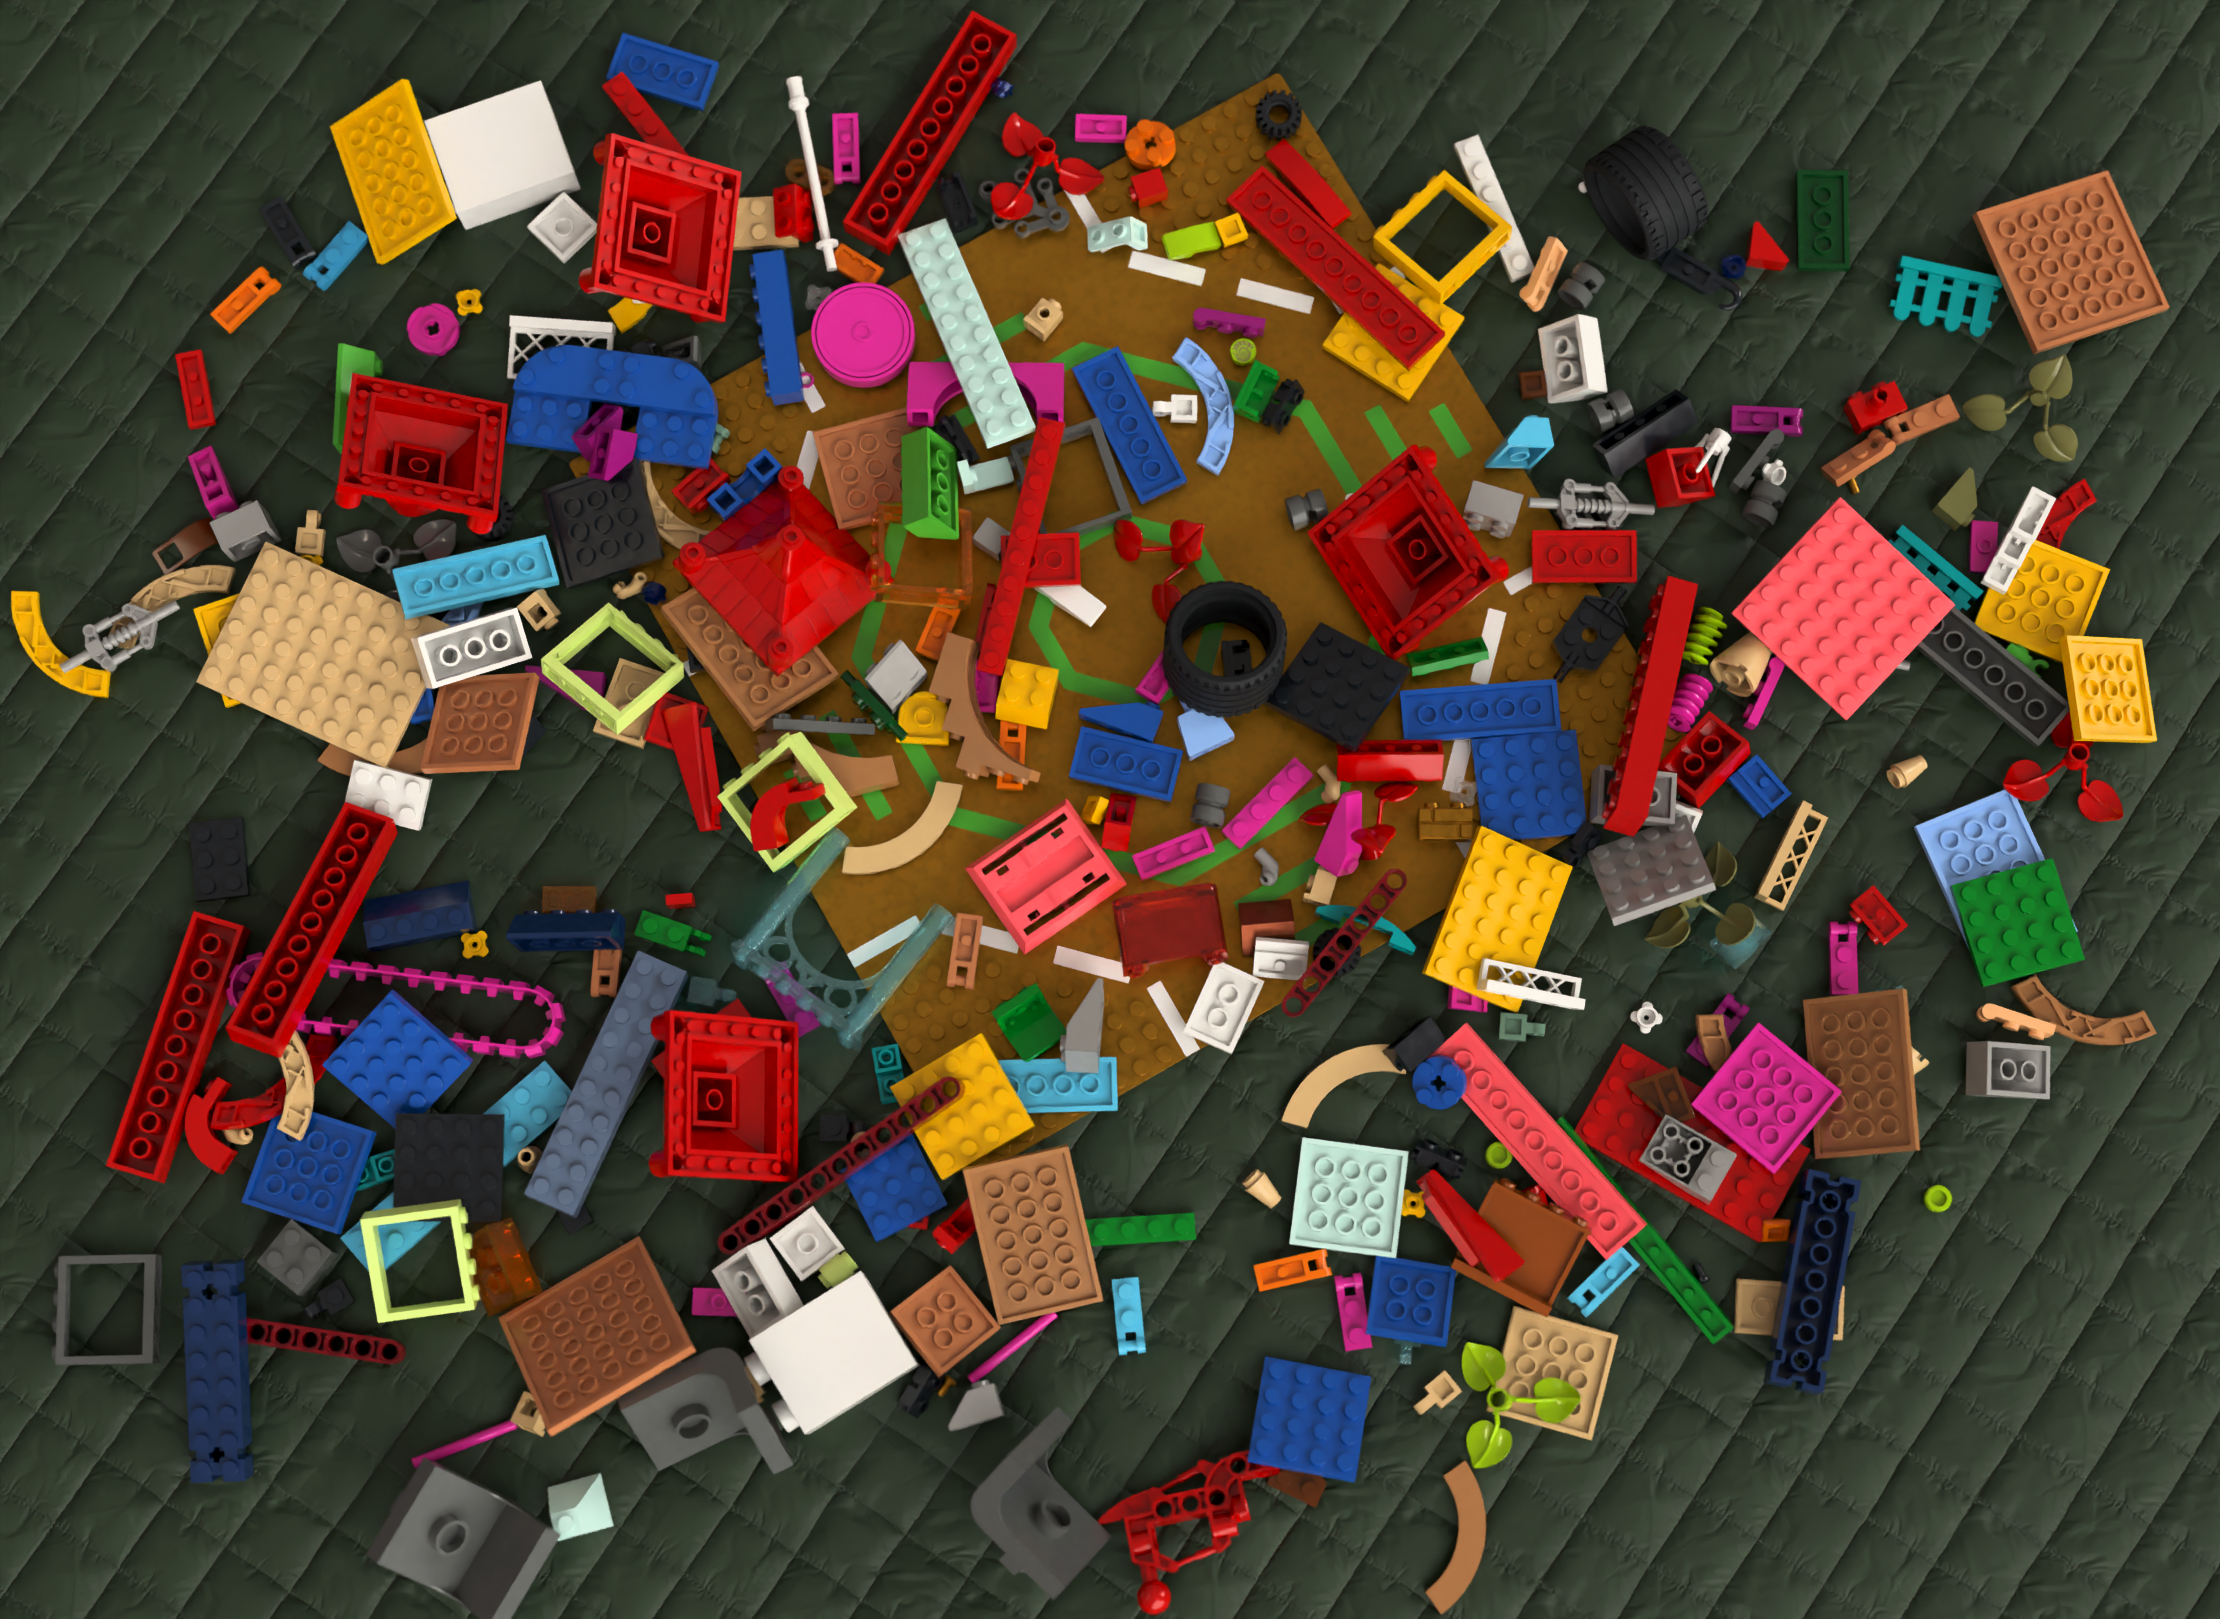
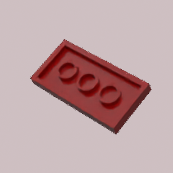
[1531,530,1637,583]

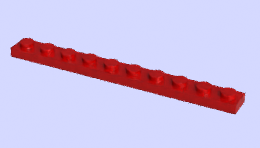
[976,417,1065,677]

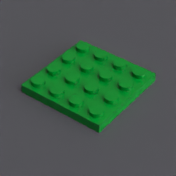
[1950,858,2085,988]

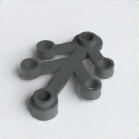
[979,169,1070,239]

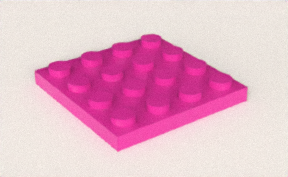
[1691,1022,1842,1174]

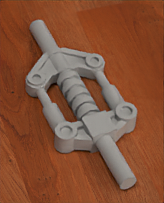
[1527,479,1655,530]
[59,600,180,673]

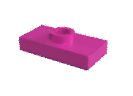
[1968,520,1998,574]
[1135,651,1169,705]
[975,659,1001,713]
[692,1288,747,1317]

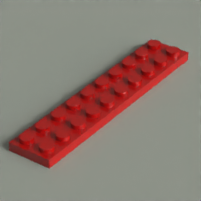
[1226,165,1445,371]

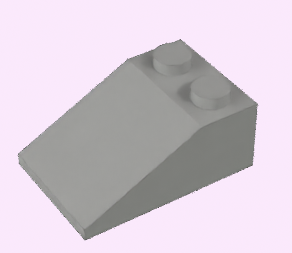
[1589,764,1677,826]
[1060,978,1104,1074]
[1966,1041,2050,1099]

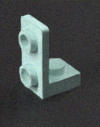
[1087,216,1148,252]
[957,457,1014,495]

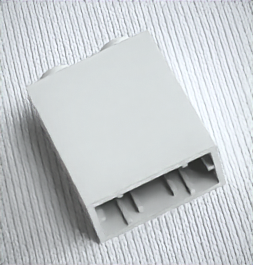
[424,80,581,230]
[744,1271,920,1434]

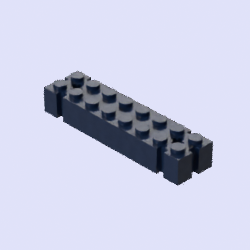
[1763,1169,1861,1395]
[181,1259,253,1483]

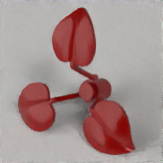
[990,112,1105,220]
[1113,519,1205,623]
[2002,711,2123,822]
[1298,781,1419,861]

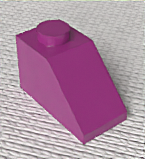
[571,404,623,461]
[588,426,638,481]

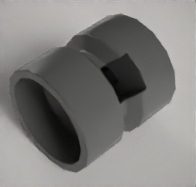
[1557,262,1605,311]
[1586,389,1634,434]
[1742,480,1787,528]
[1285,488,1329,530]
[1190,783,1231,828]

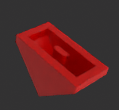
[1745,221,1789,271]

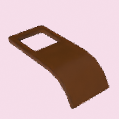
[152,518,218,575]

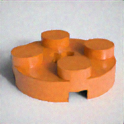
[1125,119,1176,170]

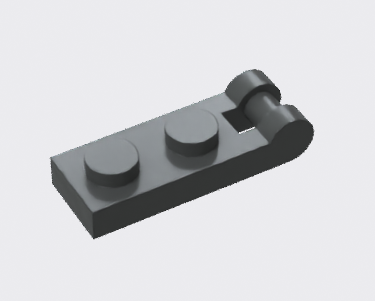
[1728,429,1784,494]

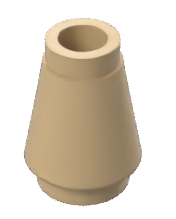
[1887,755,1927,789]
[517,1146,543,1172]
[1242,1169,1282,1209]

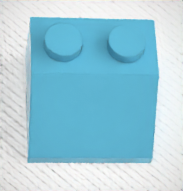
[1484,415,1554,469]

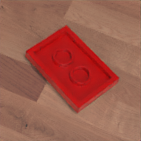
[1001,532,1081,588]

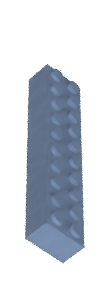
[524,951,689,1218]

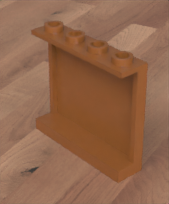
[1450,1178,1592,1317]

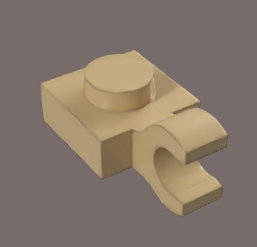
[295,510,326,557]
[1413,1370,1462,1415]

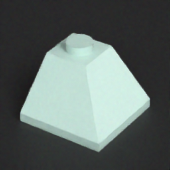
[548,1473,614,1541]

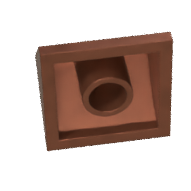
[1238,899,1295,956]

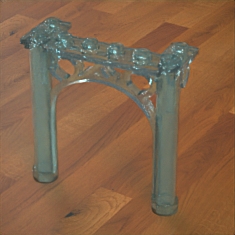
[731,827,955,1051]

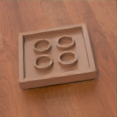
[888,1265,1001,1377]

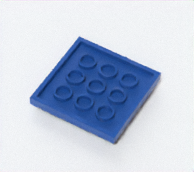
[1471,729,1587,841]
[322,989,473,1128]
[241,1112,377,1235]
[1247,1356,1371,1482]

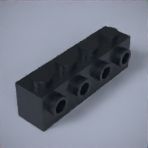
[1592,389,1698,478]

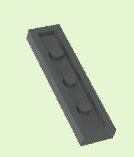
[766,714,875,735]

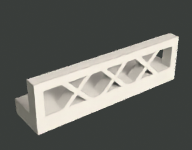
[1476,958,1586,1010]

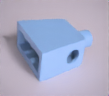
[1177,701,1235,761]

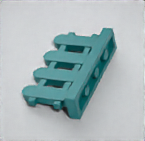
[1889,256,2002,337]
[1888,525,1984,611]

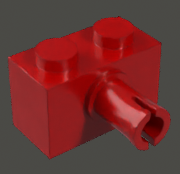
[1843,381,1908,435]

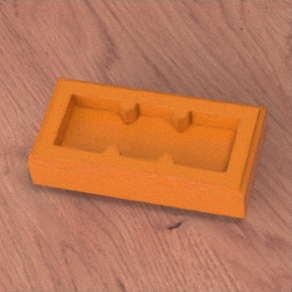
[834,243,884,284]

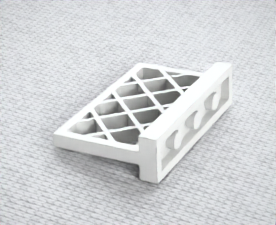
[507,315,616,379]

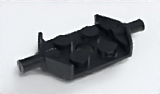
[1552,585,1629,683]

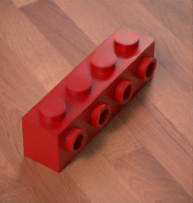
[1336,740,1444,782]

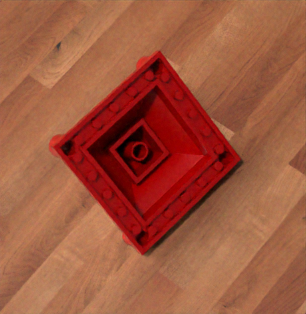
[579,133,742,323]
[334,373,508,534]
[1307,444,1509,661]
[672,465,894,677]
[649,1010,799,1183]

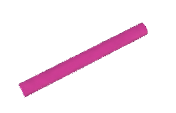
[967,1312,1058,1384]
[412,1419,517,1469]

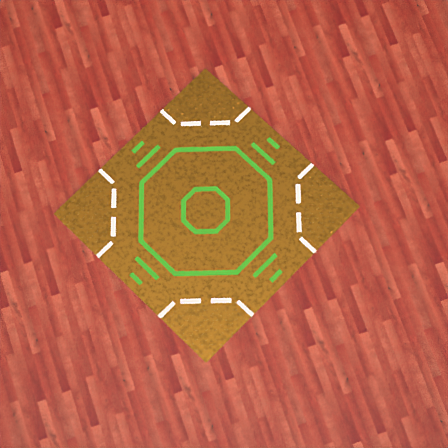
[570,74,1686,1167]

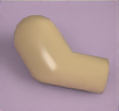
[613,572,647,600]
[1317,764,1341,804]
[222,1127,253,1145]

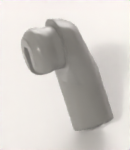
[1254,847,1279,886]

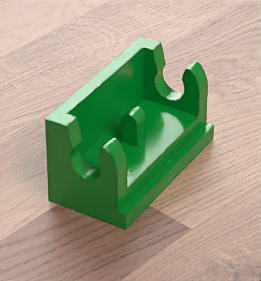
[1233,360,1280,424]

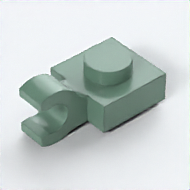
[1498,1012,1546,1042]

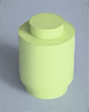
[818,1251,858,1289]

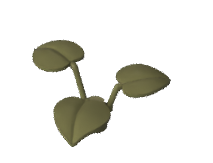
[1962,354,2078,462]
[1644,841,1756,948]

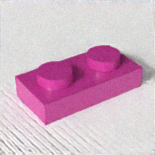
[1075,114,1127,143]

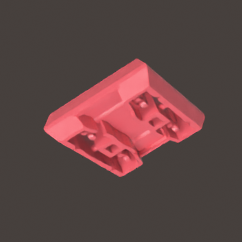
[965,799,1127,955]

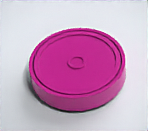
[811,283,916,388]

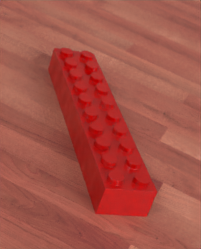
[843,11,1017,256]
[1601,576,1698,837]
[226,802,398,1058]
[106,911,251,1184]

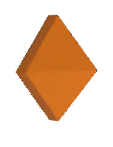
[1761,1218,1791,1242]

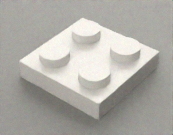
[527,191,597,263]
[770,1206,845,1282]

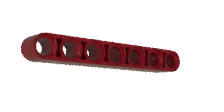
[1282,869,1407,1018]
[247,1318,406,1364]

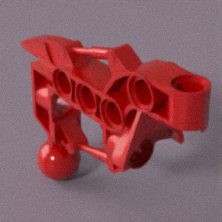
[1098,1450,1280,1615]

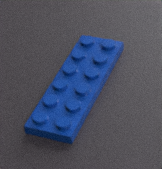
[1072,346,1187,505]
[1399,679,1561,741]

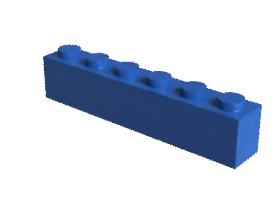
[749,249,805,406]

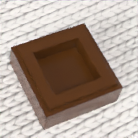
[1518,370,1548,400]

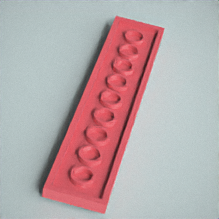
[1427,1023,1647,1260]

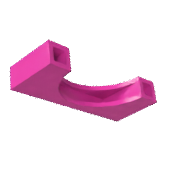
[907,362,1064,426]

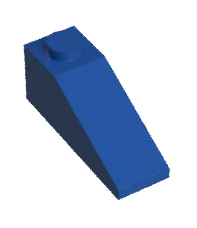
[1079,702,1163,743]

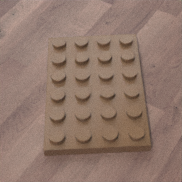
[660,587,839,731]
[1803,988,1920,1159]
[963,1144,1103,1325]

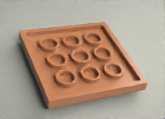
[812,407,919,530]
[420,672,539,774]

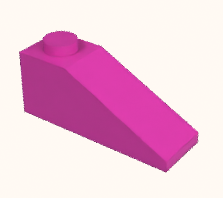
[188,446,239,520]
[1314,790,1362,877]

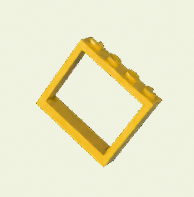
[1373,170,1512,305]

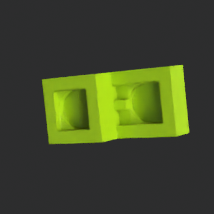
[1161,222,1221,261]

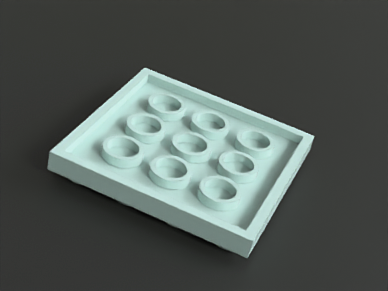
[1289,1137,1409,1258]

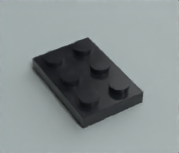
[189,817,250,902]

